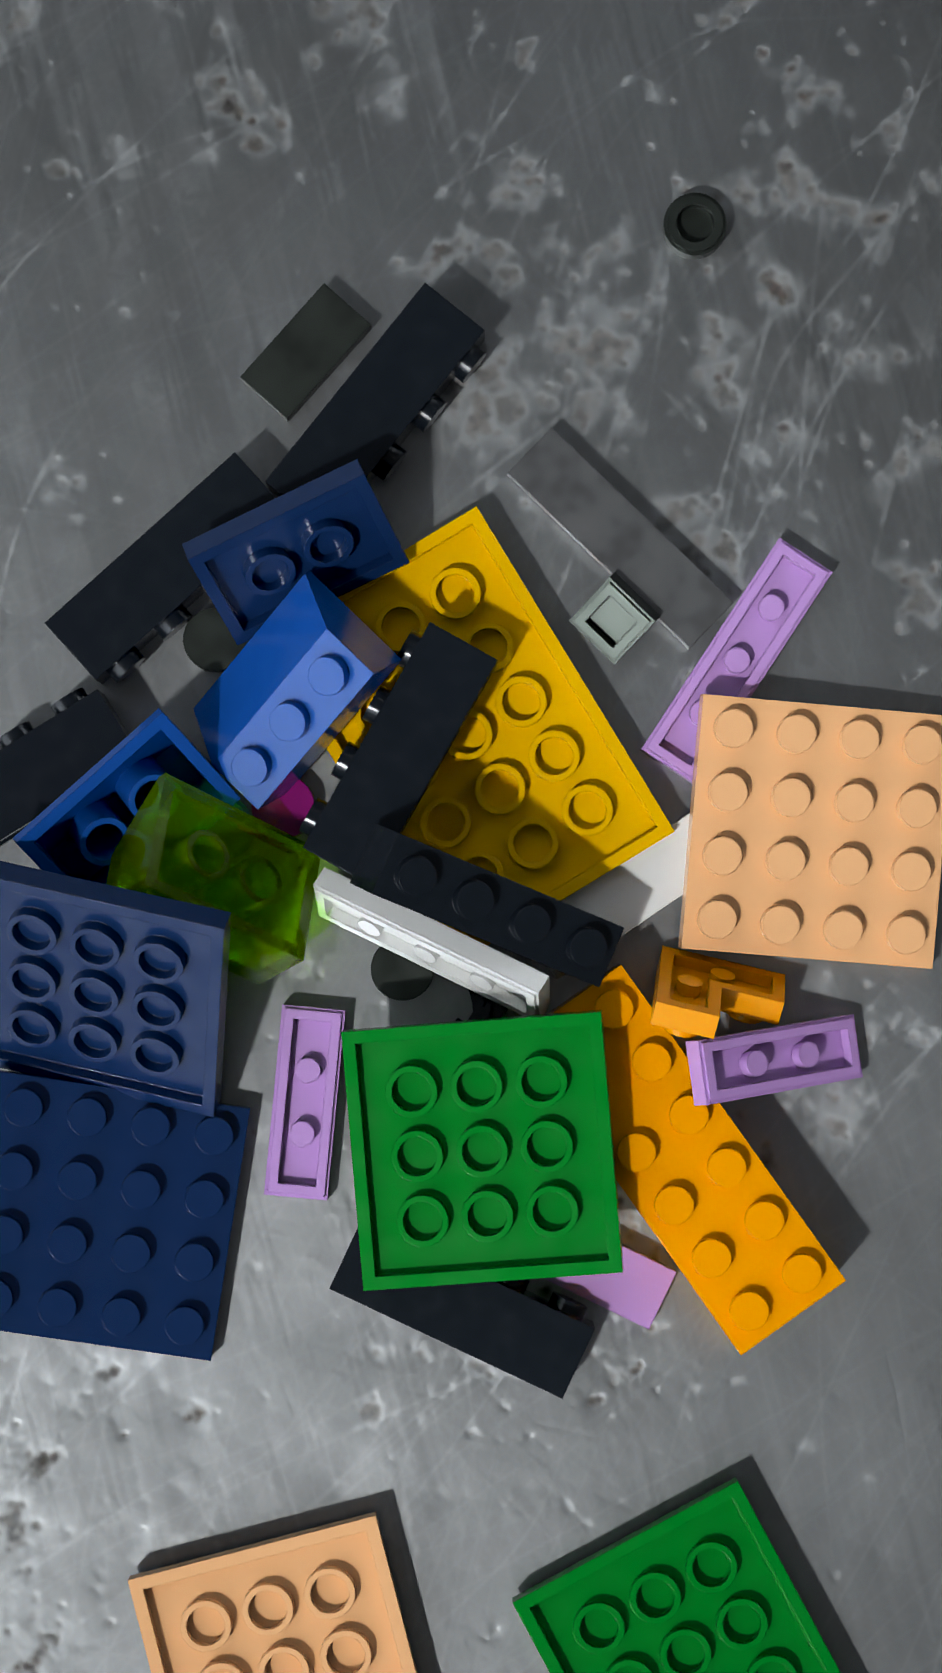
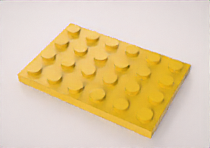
[327,506,675,945]

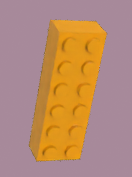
[548,964,846,1355]

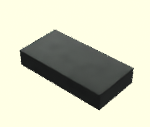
[240,283,372,422]

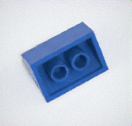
[193,571,402,810]
[13,708,241,891]

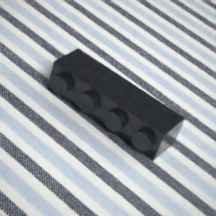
[265,283,487,497]
[45,452,276,685]
[299,622,498,876]
[0,687,129,847]
[350,823,624,987]
[329,1227,595,1399]

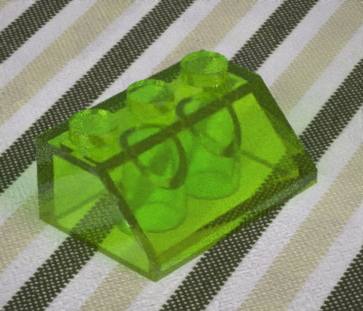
[106,773,320,985]

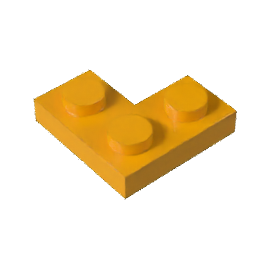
[650,945,785,1039]

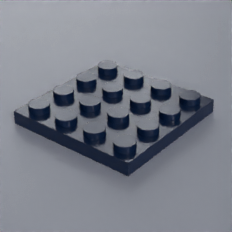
[0,861,231,1117]
[0,1070,250,1361]

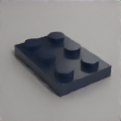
[182,459,410,645]

